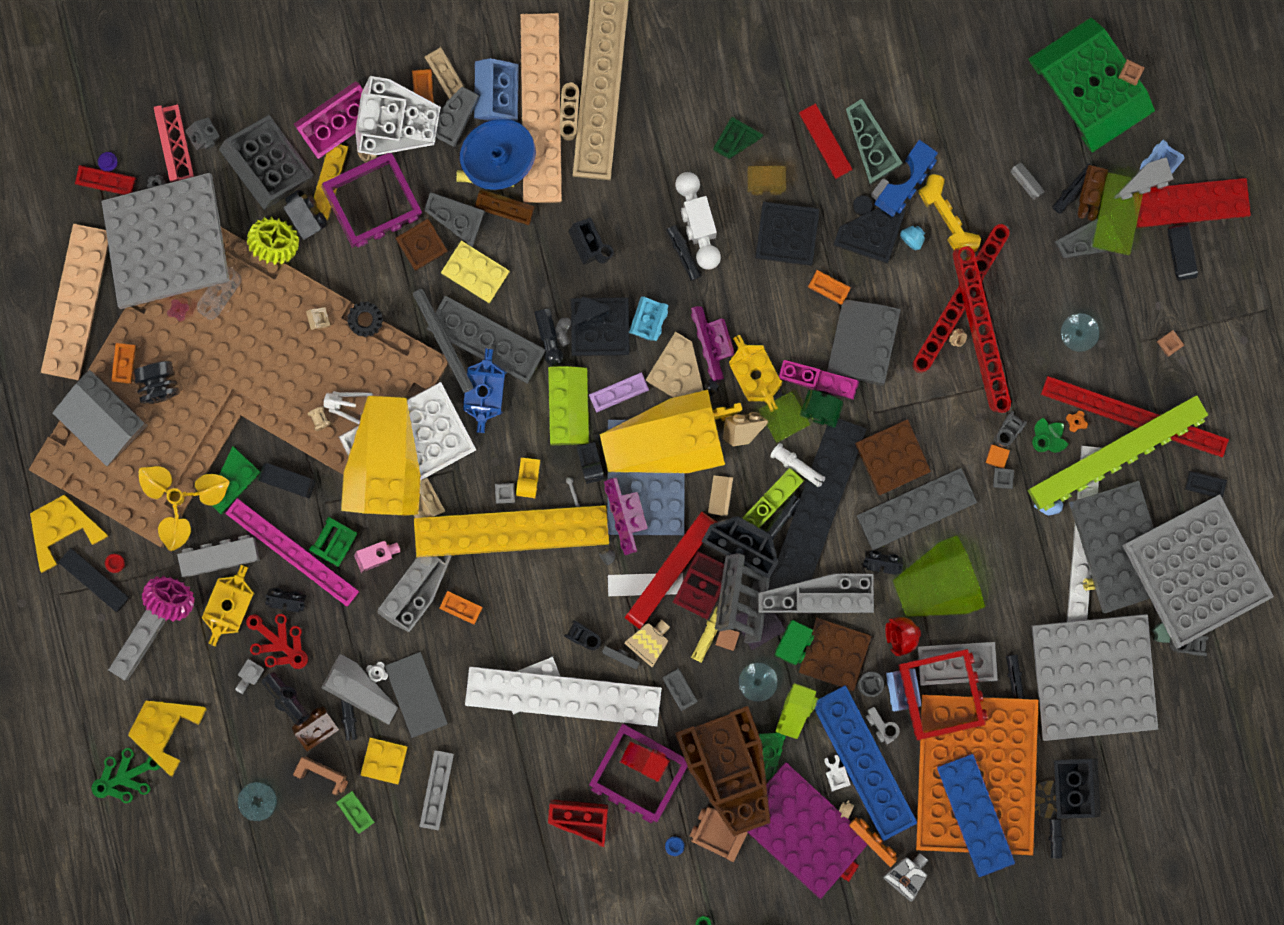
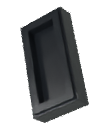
[1184,471,1227,499]

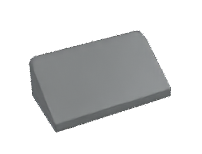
[1011,163,1044,200]

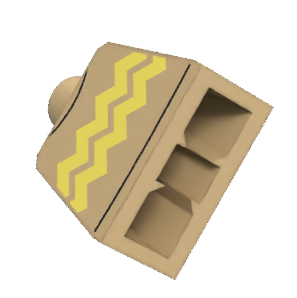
[624,620,670,667]

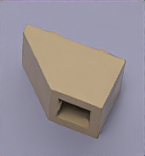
[723,412,768,446]

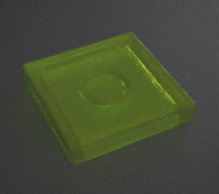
[758,392,810,443]

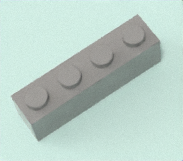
[177,535,260,578]
[109,610,166,680]

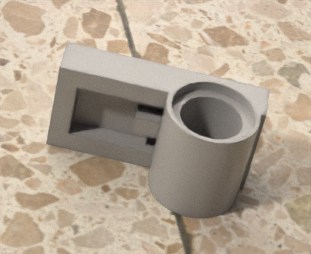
[866,707,900,744]

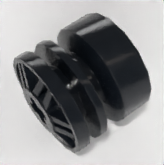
[132,361,180,404]

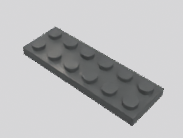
[427,296,546,384]
[857,468,977,551]

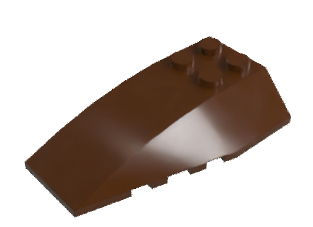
[676,706,771,836]

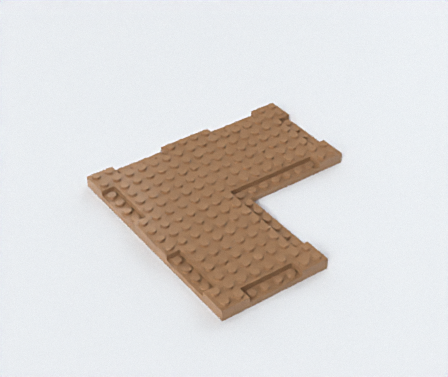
[29,227,449,548]

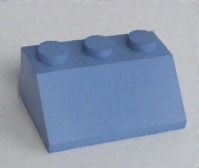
[474,58,519,121]

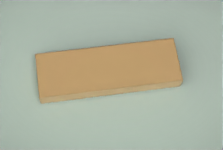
[425,47,464,99]

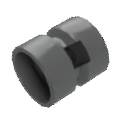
[857,672,884,697]

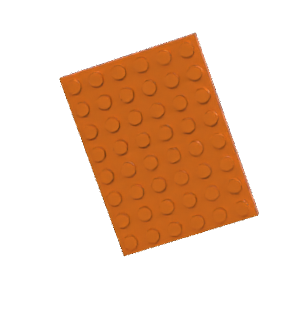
[916,695,1038,855]

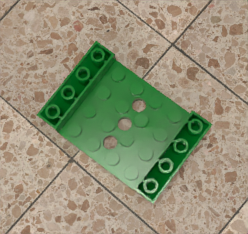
[1028,18,1155,153]

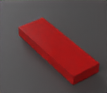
[75,165,136,195]

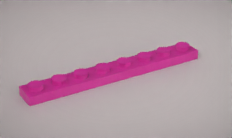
[225,499,359,607]

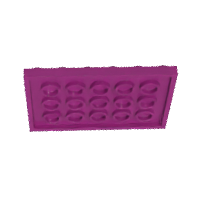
[748,762,868,899]

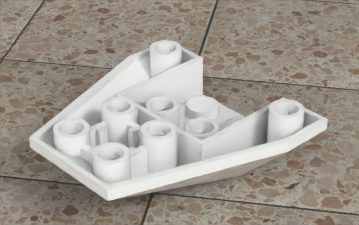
[355,76,440,155]

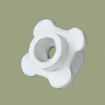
[366,662,388,683]

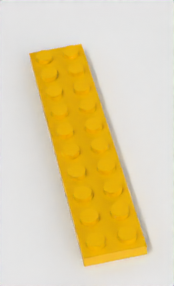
[414,506,609,558]

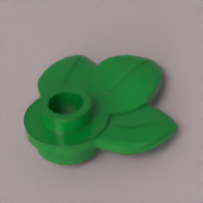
[1032,418,1068,453]

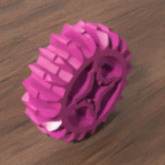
[142,576,195,622]

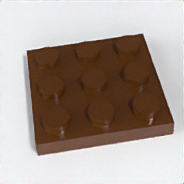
[855,419,931,496]
[798,618,871,691]

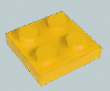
[361,738,408,784]

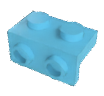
[629,297,668,341]

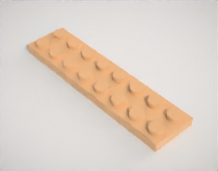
[41,224,109,381]

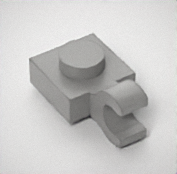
[235,659,265,694]

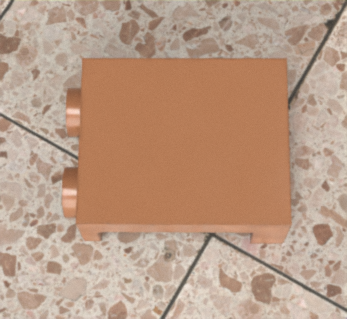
[293,757,348,795]
[690,806,748,862]

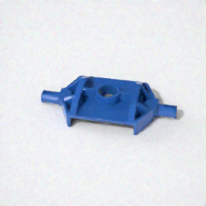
[463,348,507,433]

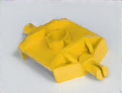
[729,335,782,412]
[202,565,255,646]

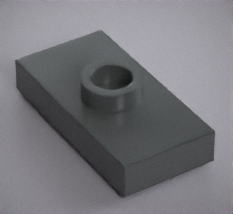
[602,646,639,669]
[662,668,698,711]

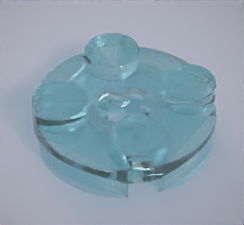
[238,782,277,821]

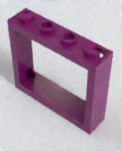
[321,153,422,248]
[589,723,687,824]

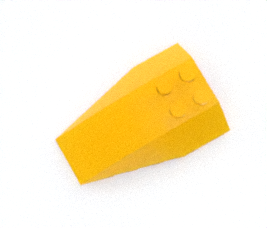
[600,390,725,473]
[341,396,421,515]

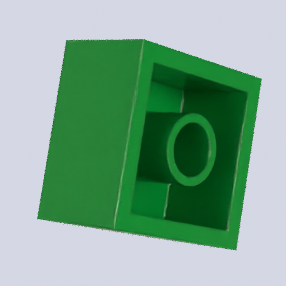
[774,620,814,665]

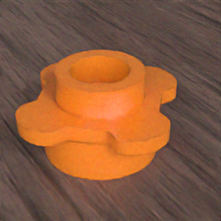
[1066,411,1088,432]

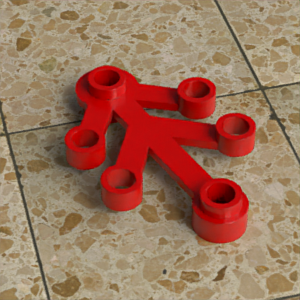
[246,614,308,669]

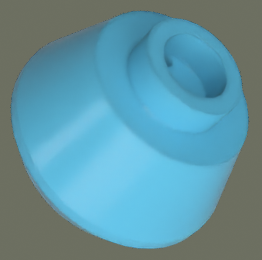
[900,226,925,250]

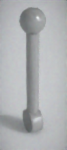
[566,477,580,507]

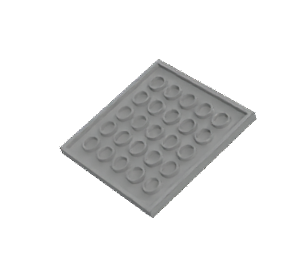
[102,173,230,309]
[1122,495,1274,649]
[1031,614,1158,741]

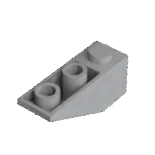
[1115,158,1173,200]

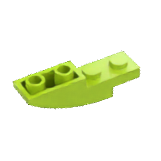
[743,467,804,528]

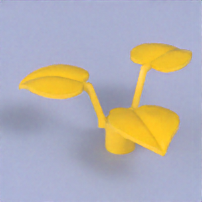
[139,466,229,551]

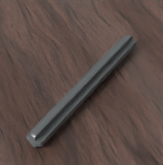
[413,289,473,393]

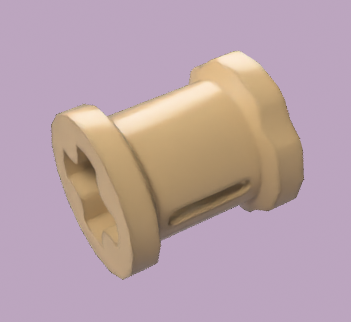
[307,406,331,431]

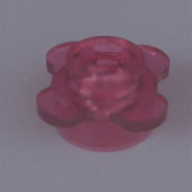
[167,299,189,322]

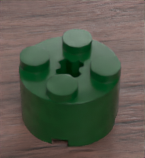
[799,390,844,428]

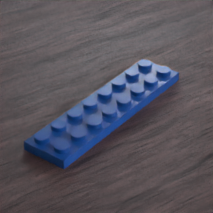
[814,685,917,841]

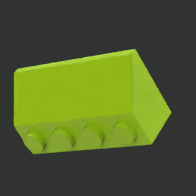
[548,366,589,445]

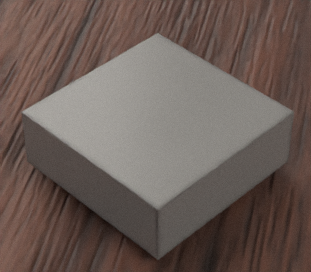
[871,179,889,200]
[495,483,515,504]

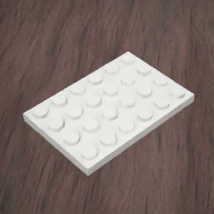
[338,382,476,480]

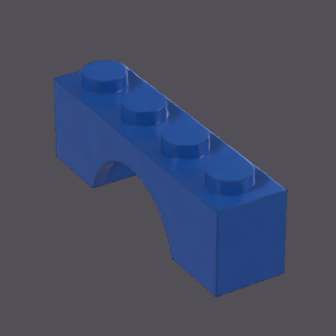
[874,140,938,217]

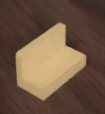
[708,475,733,516]
[414,478,445,518]

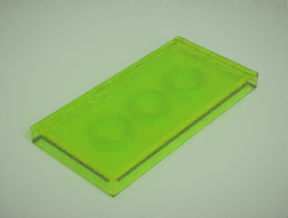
[1092,173,1143,255]

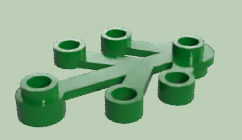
[92,748,161,803]

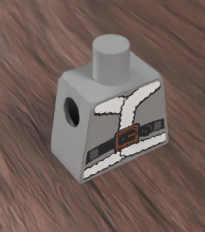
[882,853,928,902]

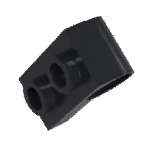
[576,442,605,485]

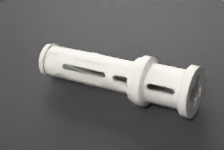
[770,443,825,488]

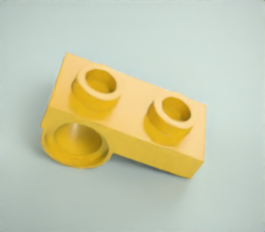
[516,458,540,498]

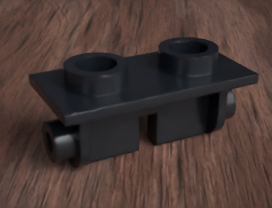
[863,551,903,575]
[265,588,307,613]

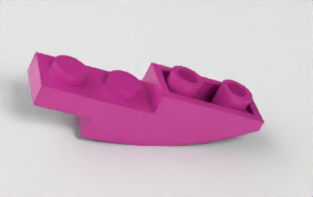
[779,360,859,400]

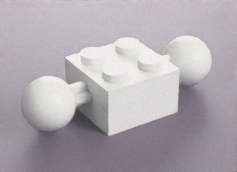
[675,172,721,270]

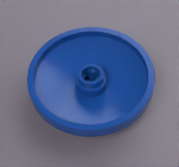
[460,119,536,190]

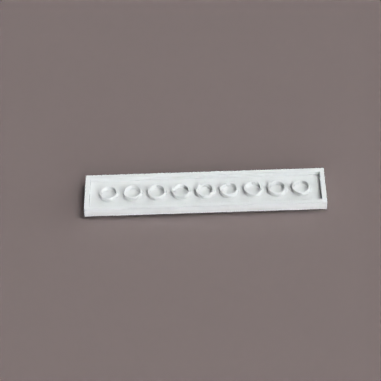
[465,666,661,726]

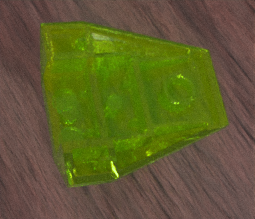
[893,535,985,617]

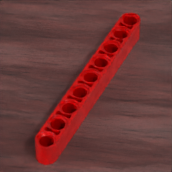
[912,224,1009,373]
[953,246,1011,413]

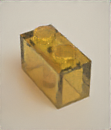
[747,166,786,195]

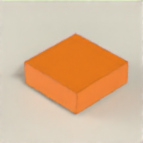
[985,445,1010,469]

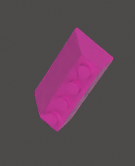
[294,81,363,159]

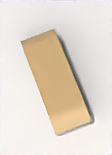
[560,83,580,141]

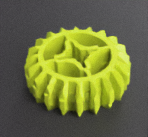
[247,217,299,266]

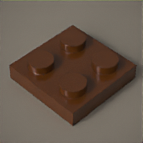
[395,219,448,271]

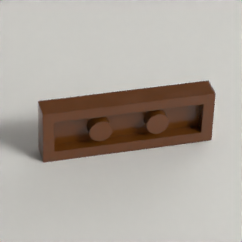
[475,189,535,225]

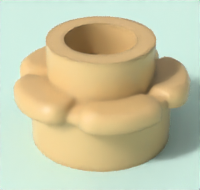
[949,329,967,347]
[839,800,854,819]

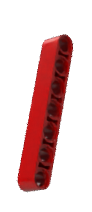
[624,511,717,629]

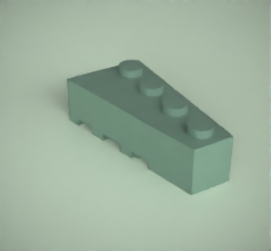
[846,99,903,185]

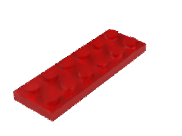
[1133,178,1251,228]

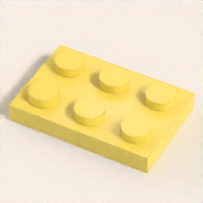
[441,241,510,304]

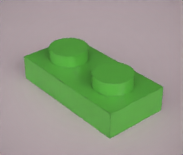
[336,791,375,834]

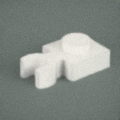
[824,755,850,791]

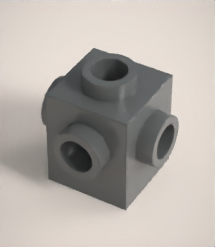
[185,117,220,150]

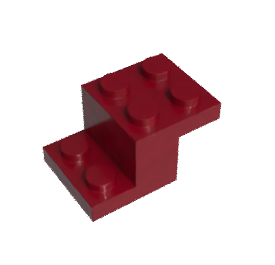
[672,552,724,619]

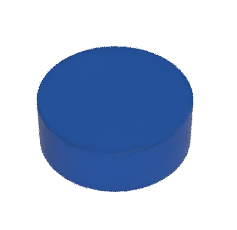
[665,836,684,856]

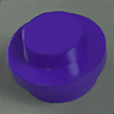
[98,152,117,171]

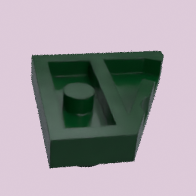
[713,117,763,160]

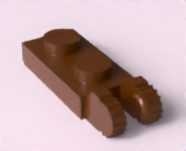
[1077,165,1108,221]

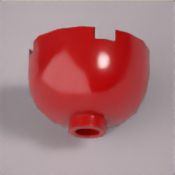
[885,617,921,656]

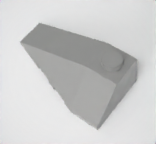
[321,654,398,725]

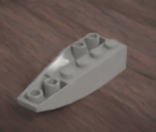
[378,555,452,632]
[758,574,874,613]

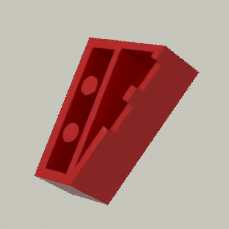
[620,741,669,782]
[548,799,608,847]

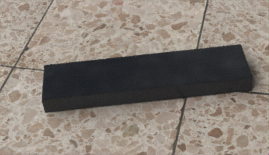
[58,548,129,612]

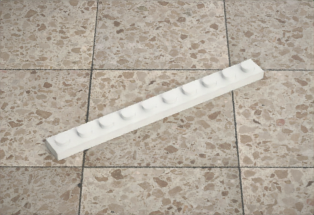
[1067,446,1101,622]

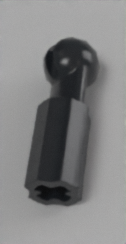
[534,308,563,366]

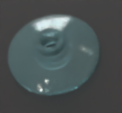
[1061,313,1099,352]
[739,663,777,701]

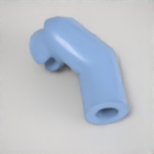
[1033,500,1063,516]

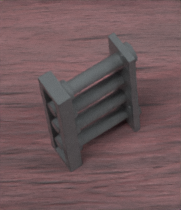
[715,553,770,643]

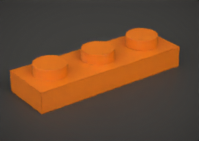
[849,817,897,867]

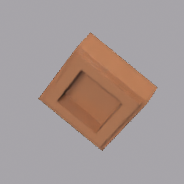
[1118,59,1144,86]
[1157,330,1184,357]
[715,630,740,651]

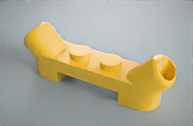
[918,174,981,252]

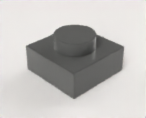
[993,468,1014,489]

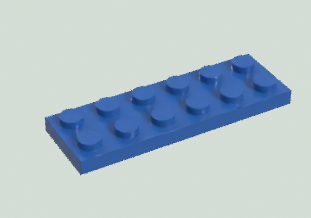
[937,754,1015,877]

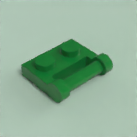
[309,517,358,567]

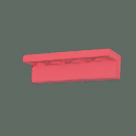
[154,105,194,183]

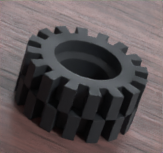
[347,301,383,337]

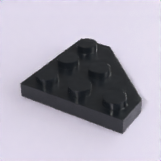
[833,208,906,264]

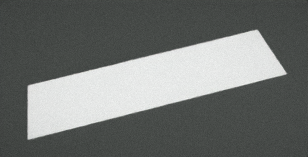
[608,573,683,596]

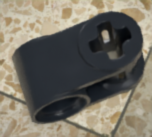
[564,620,602,651]

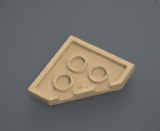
[645,332,704,398]

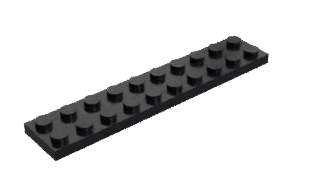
[768,419,866,591]

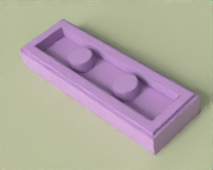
[589,372,649,413]

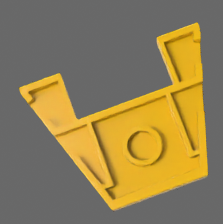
[30,495,108,573]
[128,701,207,777]

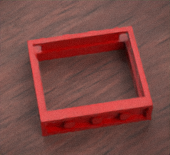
[899,649,988,741]

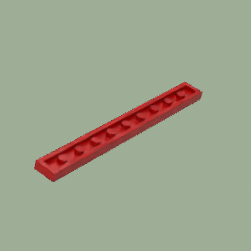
[1041,376,1229,458]

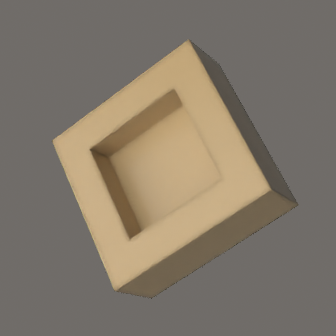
[306,308,330,330]

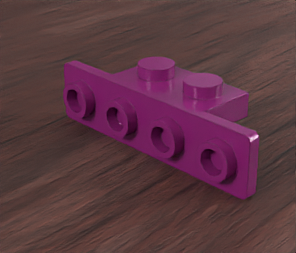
[691,306,735,381]
[604,477,648,555]

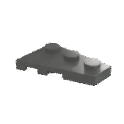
[436,87,480,147]
[424,192,485,247]
[1055,214,1124,259]

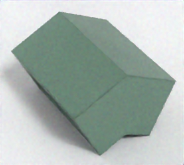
[1151,622,1170,643]

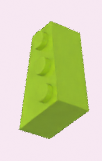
[775,684,818,739]

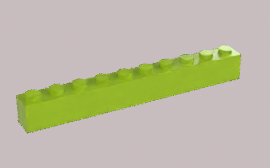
[1027,396,1208,511]

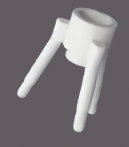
[324,391,373,424]

